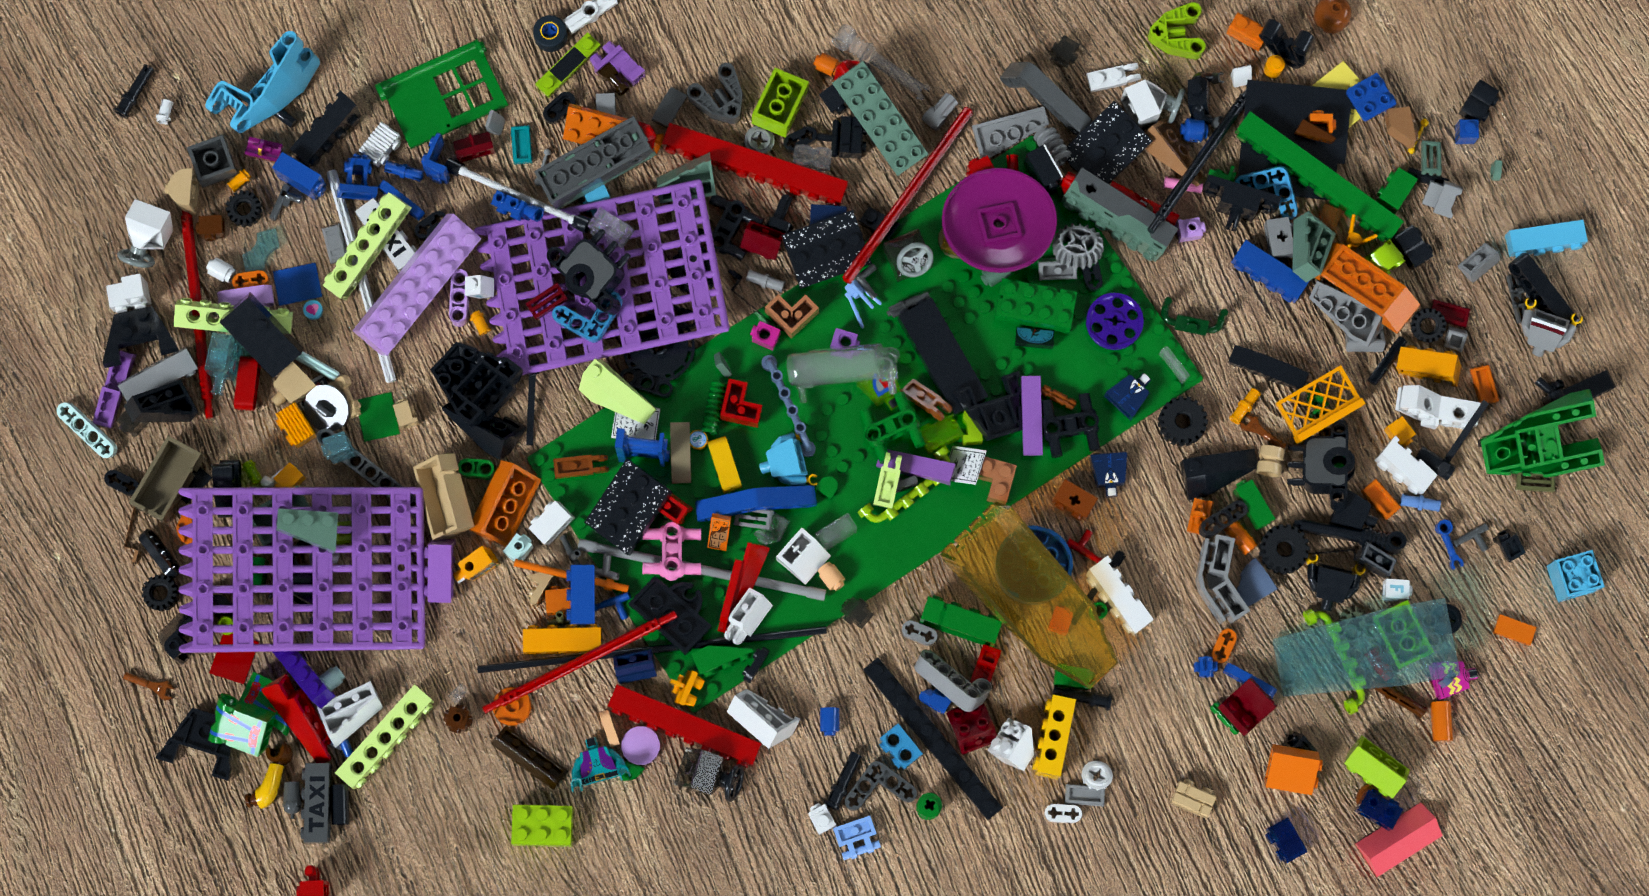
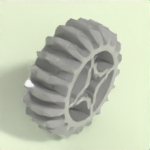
[1052,223,1104,270]

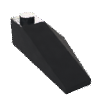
[442,402,526,460]

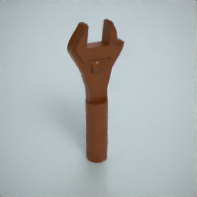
[1240,415,1287,449]
[123,672,175,701]

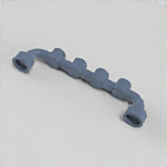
[762,355,816,457]

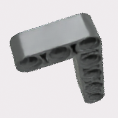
[1000,62,1092,136]

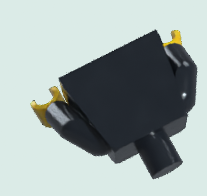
[1306,554,1366,611]

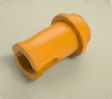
[227,169,251,192]
[470,310,491,336]

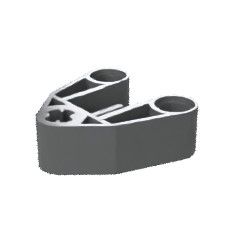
[687,63,743,124]

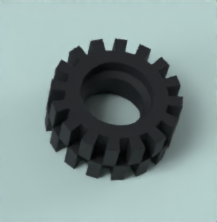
[226,190,262,227]
[1410,308,1446,343]
[142,575,179,611]

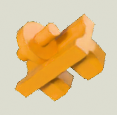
[670,670,705,706]

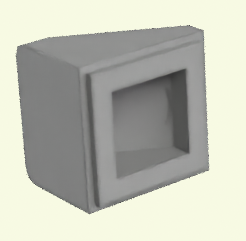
[485,110,505,136]
[1443,326,1468,352]

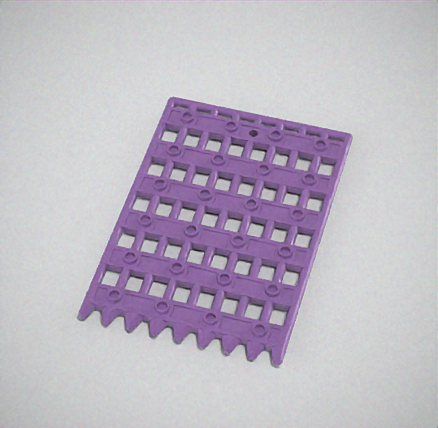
[474,179,730,375]
[178,487,425,653]

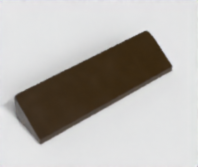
[492,725,568,790]

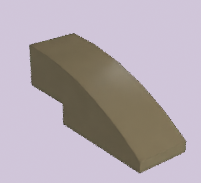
[670,422,691,484]

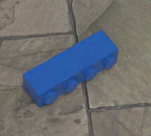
[1231,240,1309,303]

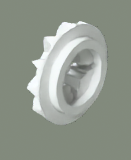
[1081,761,1113,791]

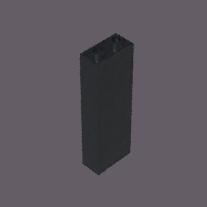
[897,298,988,418]

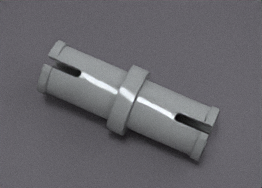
[746,269,786,293]

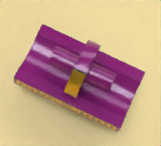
[244,137,283,163]

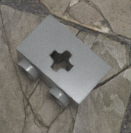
[1264,217,1293,260]

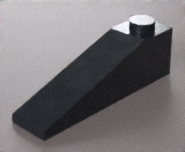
[1180,449,1258,501]

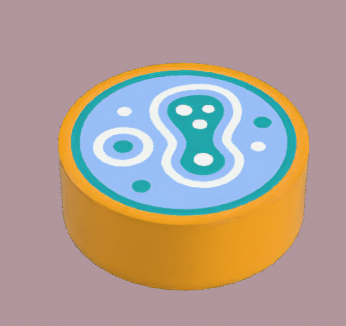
[690,430,708,450]

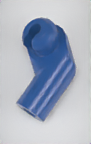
[330,739,354,758]

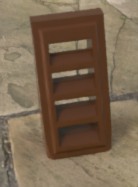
[1294,119,1336,144]

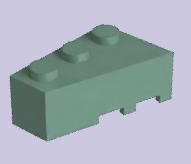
[656,152,716,204]
[1292,211,1336,282]
[276,508,338,554]

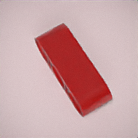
[234,355,261,411]

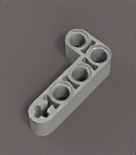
[914,650,992,712]

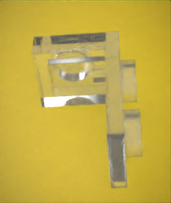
[754,512,790,545]

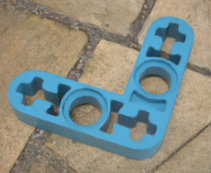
[1235,166,1298,220]
[552,292,623,343]

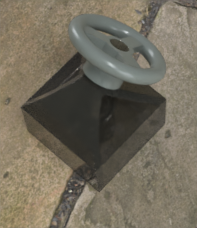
[883,229,933,282]

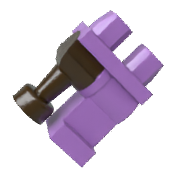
[590,41,645,96]

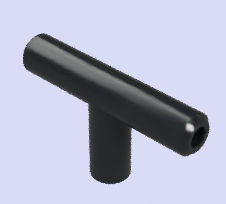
[817,120,840,157]

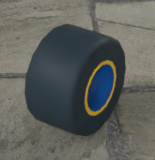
[533,15,567,52]

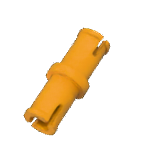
[1229,388,1261,425]

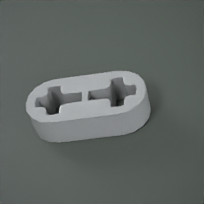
[901,620,937,646]

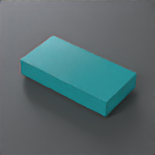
[511,125,533,165]

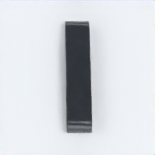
[1508,253,1580,328]

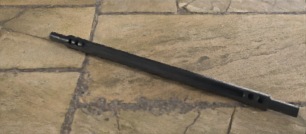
[1147,88,1247,234]

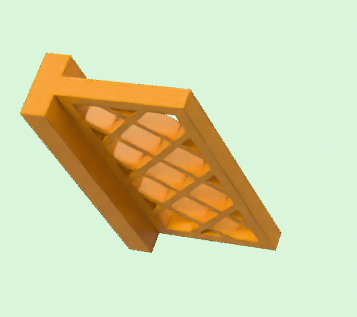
[1275,365,1366,443]

